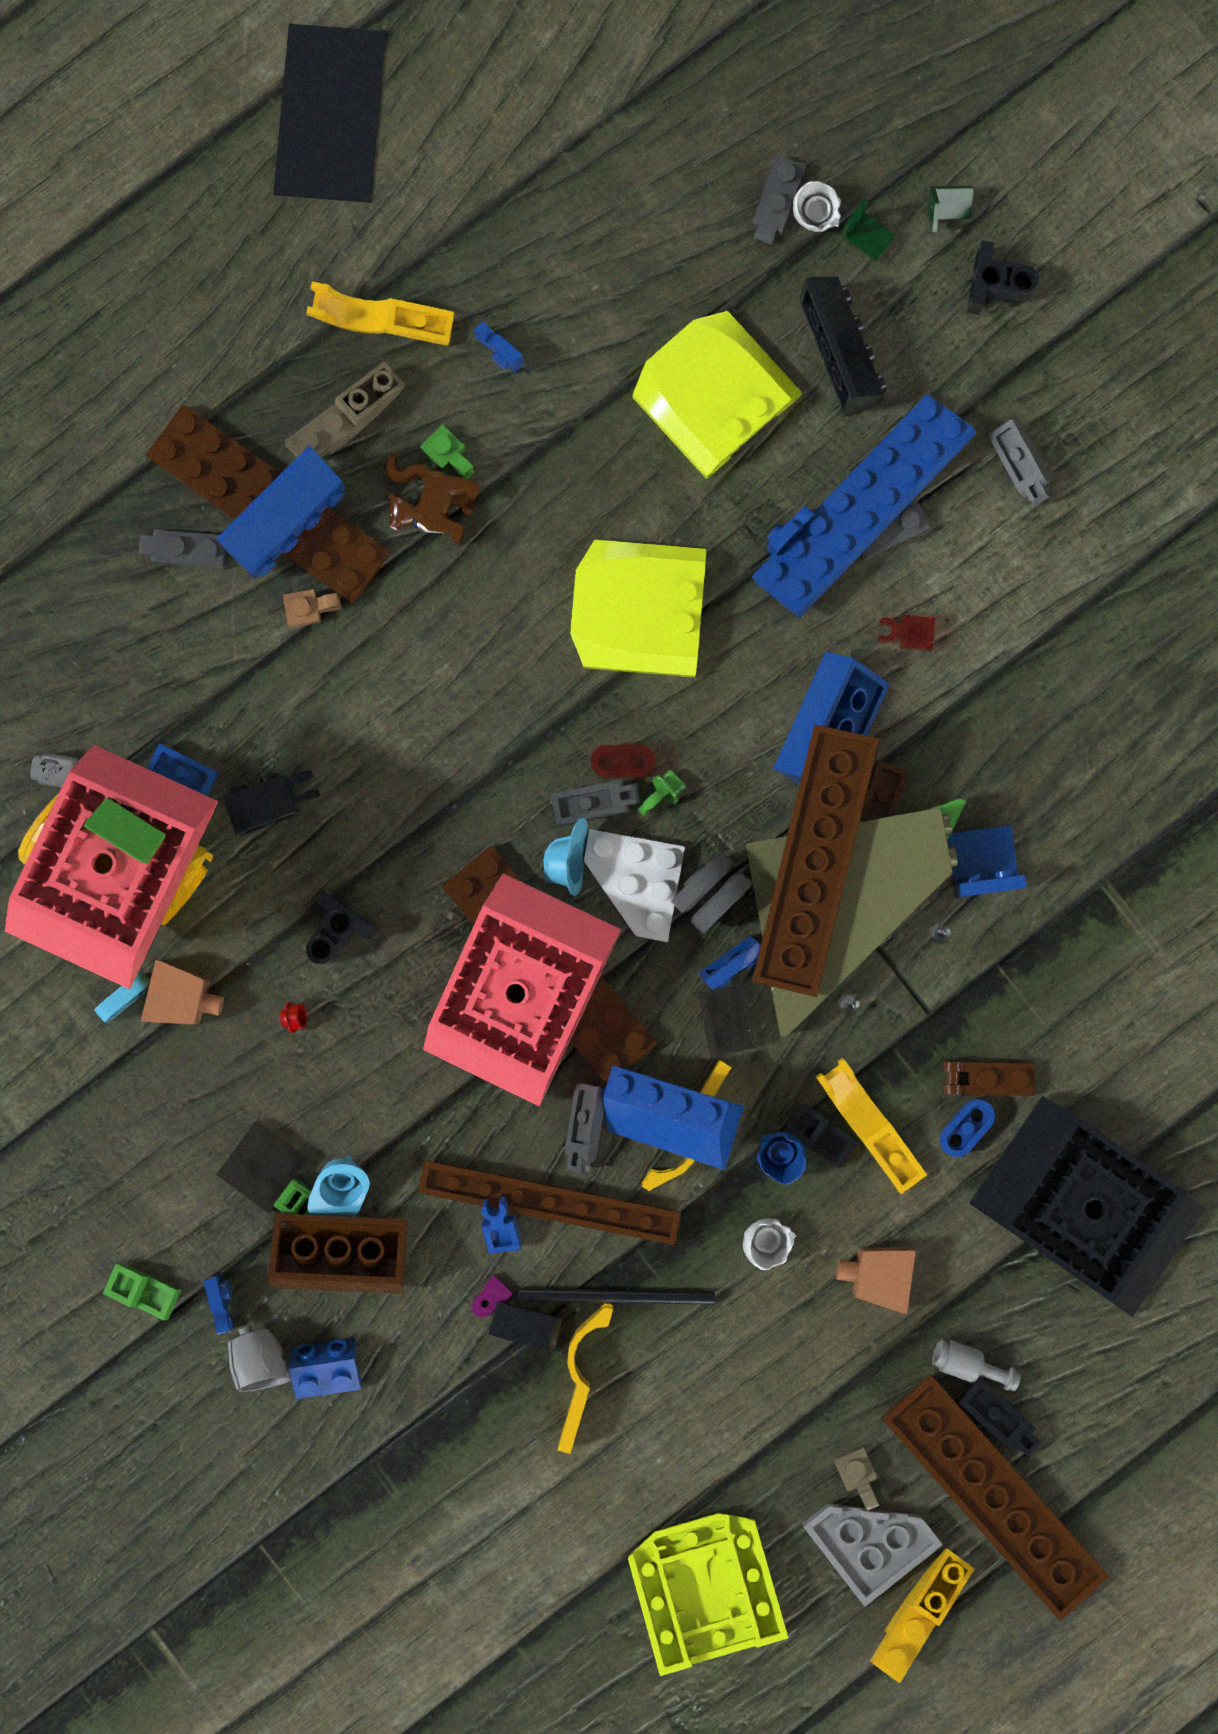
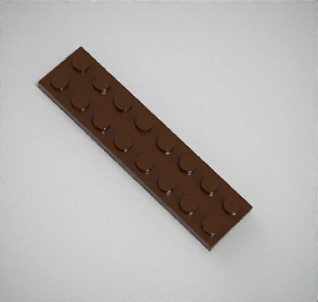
[146,404,391,605]
[752,724,880,997]
[441,845,658,1084]
[881,1373,1109,1621]

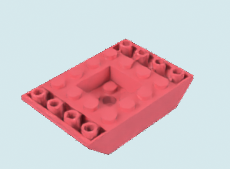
[5,744,218,989]
[423,873,622,1106]

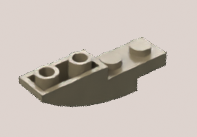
[285,362,405,458]

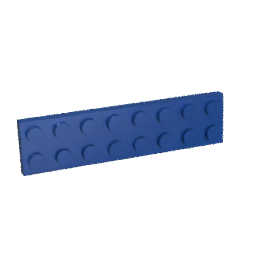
[752,394,976,619]

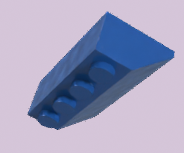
[216,445,346,579]
[773,652,890,784]
[603,1066,744,1170]

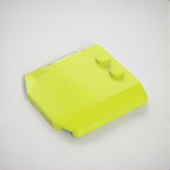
[633,311,802,479]
[570,540,706,678]
[628,1512,788,1676]

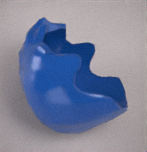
[757,1132,807,1185]

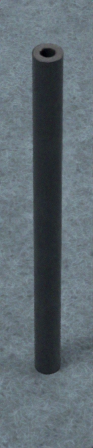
[518,1288,715,1305]

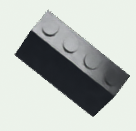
[799,277,886,417]

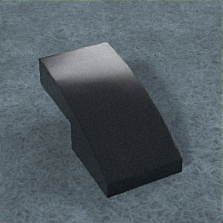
[784,1102,858,1168]
[488,1301,564,1350]

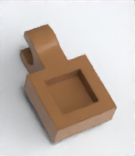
[283,589,342,628]

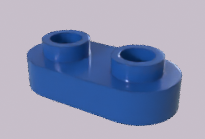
[939,1099,995,1157]

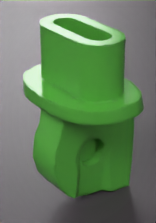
[637,770,686,816]

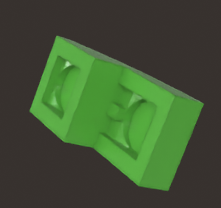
[103,1263,182,1320]

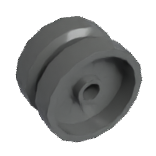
[671,851,754,934]

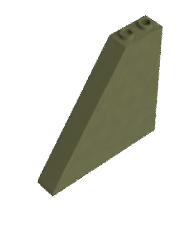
[746,807,958,1037]

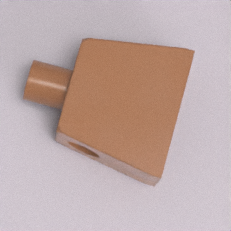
[141,960,224,1024]
[836,1247,916,1314]

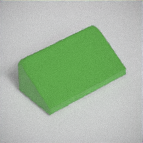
[83,798,166,864]

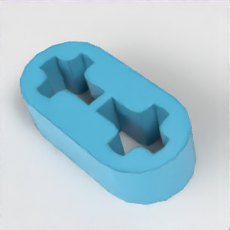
[94,971,150,1023]

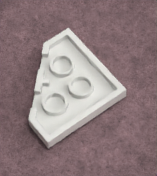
[584,829,685,942]

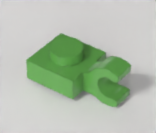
[420,424,475,479]

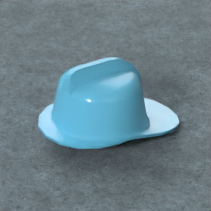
[544,817,588,896]
[308,1154,370,1217]

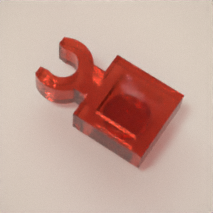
[877,615,935,652]

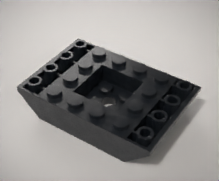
[969,1096,1205,1317]

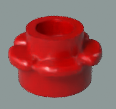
[280,1001,307,1034]

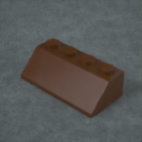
[268,1213,407,1294]

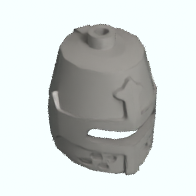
[228,1326,291,1392]

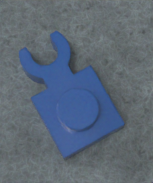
[474,321,524,374]
[767,505,815,556]
[481,1197,522,1254]
[203,1273,234,1335]

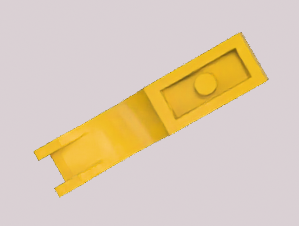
[306,281,454,346]
[816,1058,927,1194]
[642,1060,732,1191]
[558,1303,613,1454]

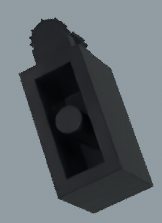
[222,770,321,836]

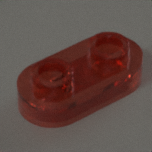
[591,745,655,779]

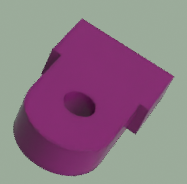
[472,1275,513,1318]

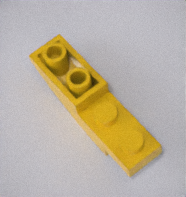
[870,1548,974,1683]

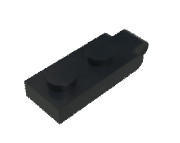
[957,1377,1042,1457]

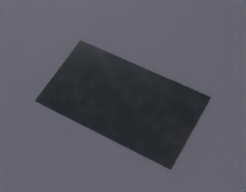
[273,24,386,203]

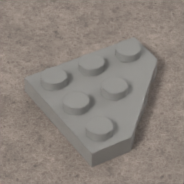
[802,1503,943,1607]

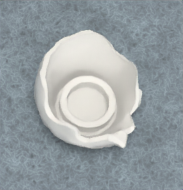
[793,181,841,232]
[743,1218,796,1270]

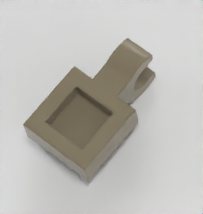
[833,1445,879,1511]

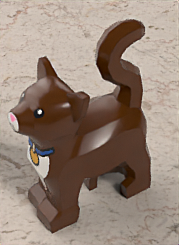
[385,454,481,546]

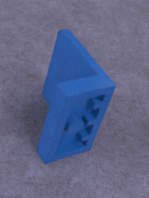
[947,826,1027,898]

